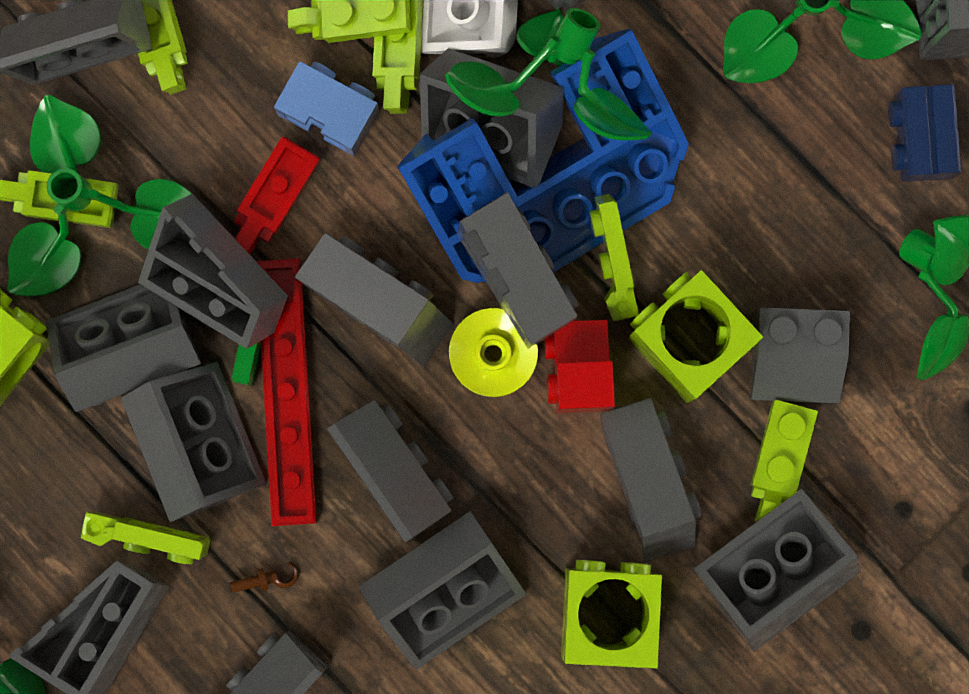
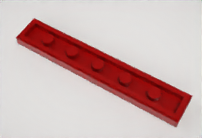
[256,258,317,526]

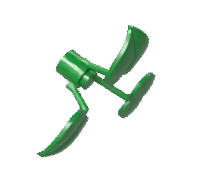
[723,0,922,83]
[444,8,652,140]
[7,95,192,297]
[899,215,969,381]

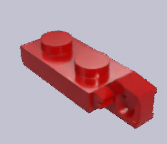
[234,136,321,255]

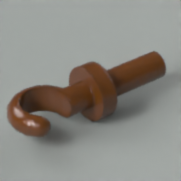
[229,562,299,593]

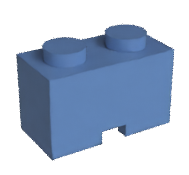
[274,61,379,157]

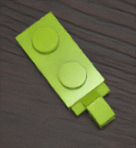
[138,0,188,95]
[288,0,411,43]
[372,0,423,114]
[0,170,119,228]
[589,194,639,321]
[750,399,818,522]
[81,511,211,564]

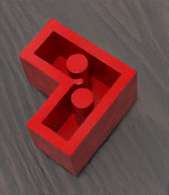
[544,320,615,413]

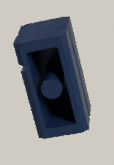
[888,84,961,182]

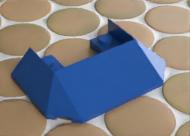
[397,29,689,283]

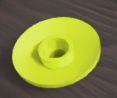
[449,308,538,397]

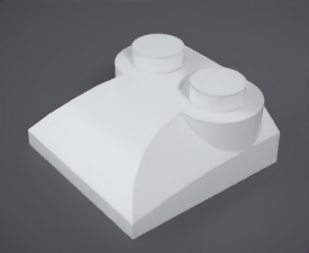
[421,0,518,58]

